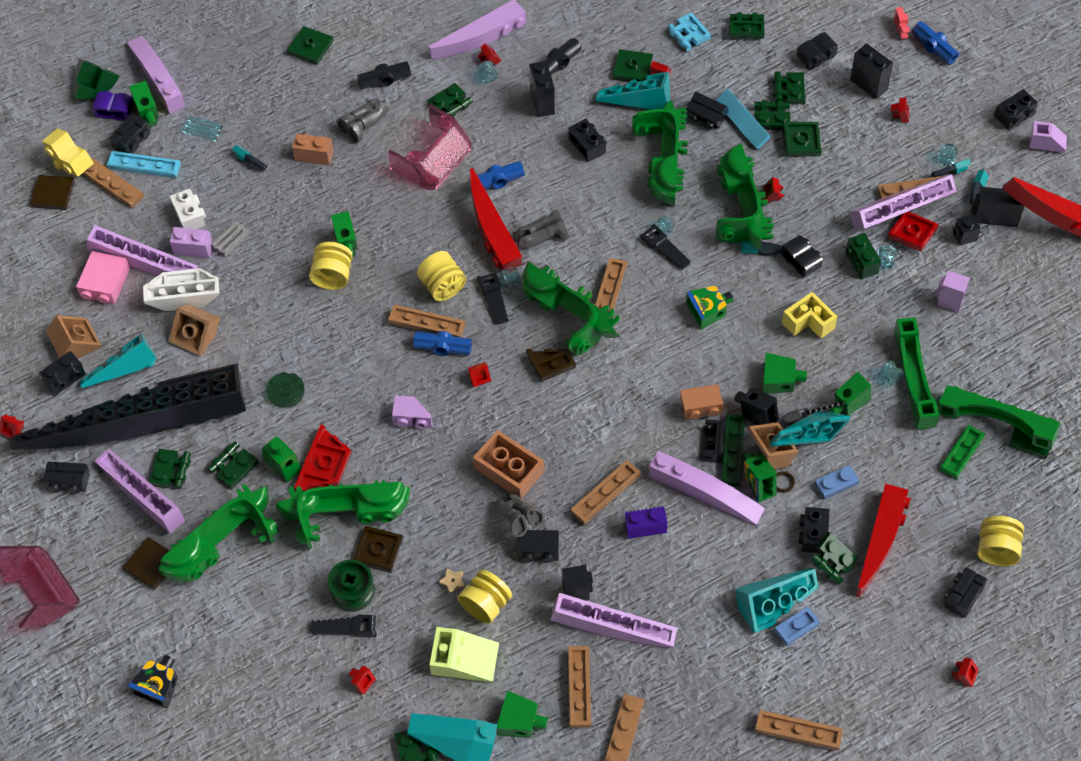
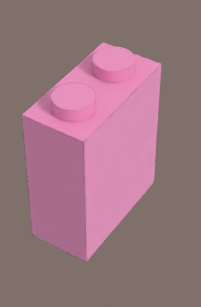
[76,251,130,304]

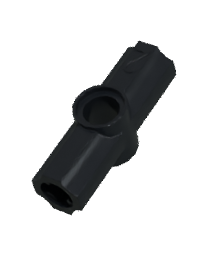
[544,38,582,75]
[357,61,411,89]

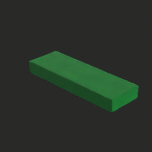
[939,425,986,480]

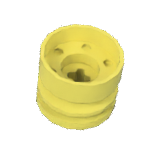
[309,242,353,290]
[417,251,466,301]
[977,516,1024,566]
[457,569,512,624]

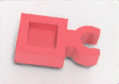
[894,7,910,39]

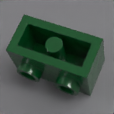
[845,233,881,279]

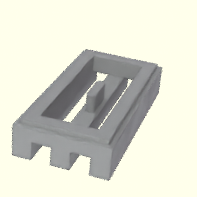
[211,221,250,257]

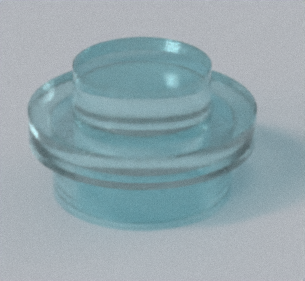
[657,215,675,233]

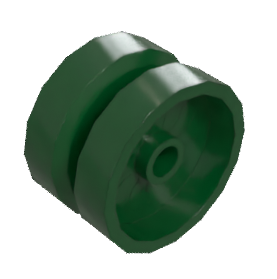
[328,559,375,612]

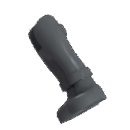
[336,98,389,143]
[513,209,569,249]
[495,493,545,537]

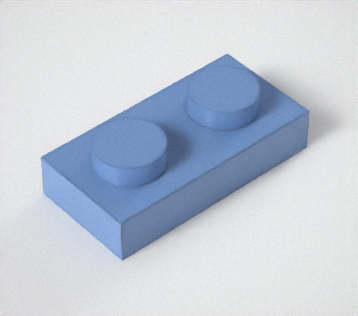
[814,465,859,500]
[774,606,820,646]

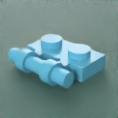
[667,12,711,51]

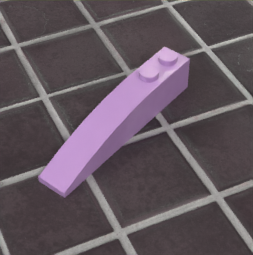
[429,0,526,59]
[127,36,185,114]
[849,174,957,229]
[87,225,198,275]
[94,449,185,534]
[649,451,765,526]
[550,593,677,648]

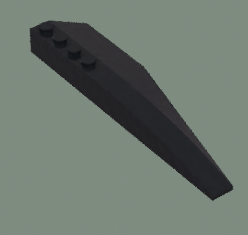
[10,363,246,450]

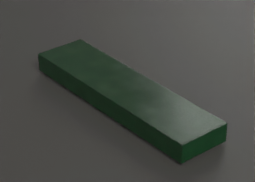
[721,414,745,487]

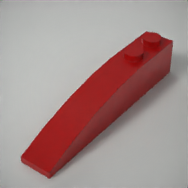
[469,168,522,273]
[1002,177,1081,237]
[856,483,911,597]

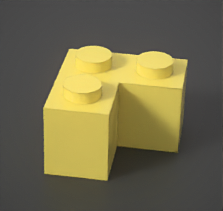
[42,128,94,177]
[782,292,838,338]

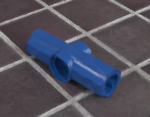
[912,21,960,65]
[469,161,525,189]
[413,331,472,356]

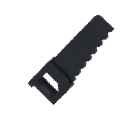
[640,224,690,270]
[477,272,509,324]
[784,400,846,422]
[311,614,377,637]

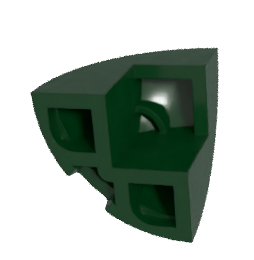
[73,58,119,99]

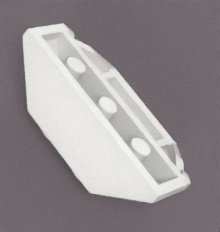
[143,268,219,311]

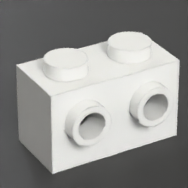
[170,189,206,229]

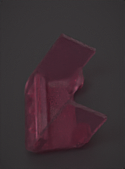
[388,104,472,190]
[0,546,80,629]

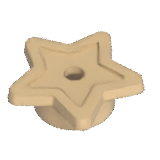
[439,569,465,593]

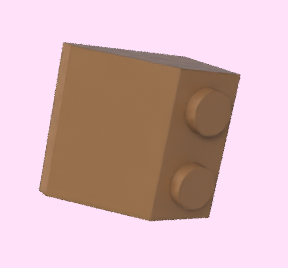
[168,304,220,356]
[46,315,102,358]
[747,422,798,469]

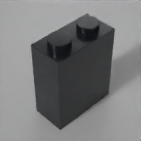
[850,43,893,99]
[529,61,555,117]
[971,186,1024,227]

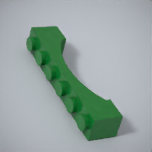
[894,317,940,429]
[938,385,1060,451]

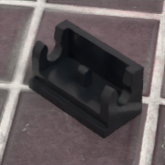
[700,420,725,463]

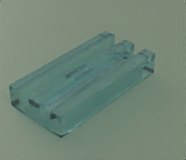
[183,116,223,141]

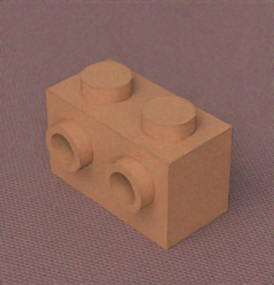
[292,134,333,165]
[680,384,723,420]

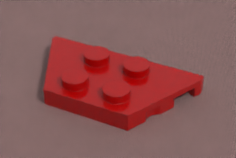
[294,424,351,492]

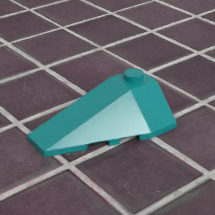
[596,72,671,109]
[80,333,157,388]
[769,411,851,447]
[735,568,818,633]
[407,713,497,761]

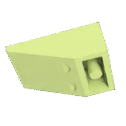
[430,627,499,683]

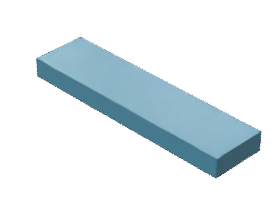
[716,89,771,150]
[107,151,181,178]

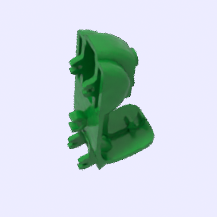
[632,100,688,206]
[716,143,774,250]
[522,261,620,356]
[276,479,411,550]
[158,484,278,582]

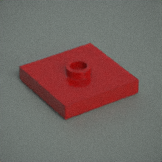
[888,211,939,252]

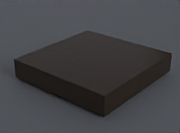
[30,175,75,210]
[353,526,403,573]
[123,537,170,590]

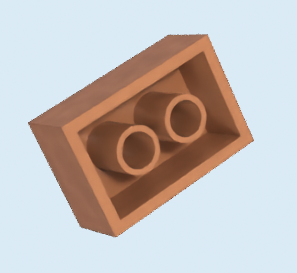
[473,430,545,499]

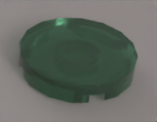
[266,372,305,408]

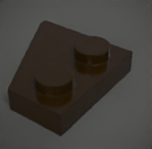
[526,349,576,382]

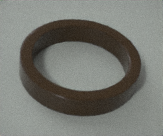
[776,471,795,493]

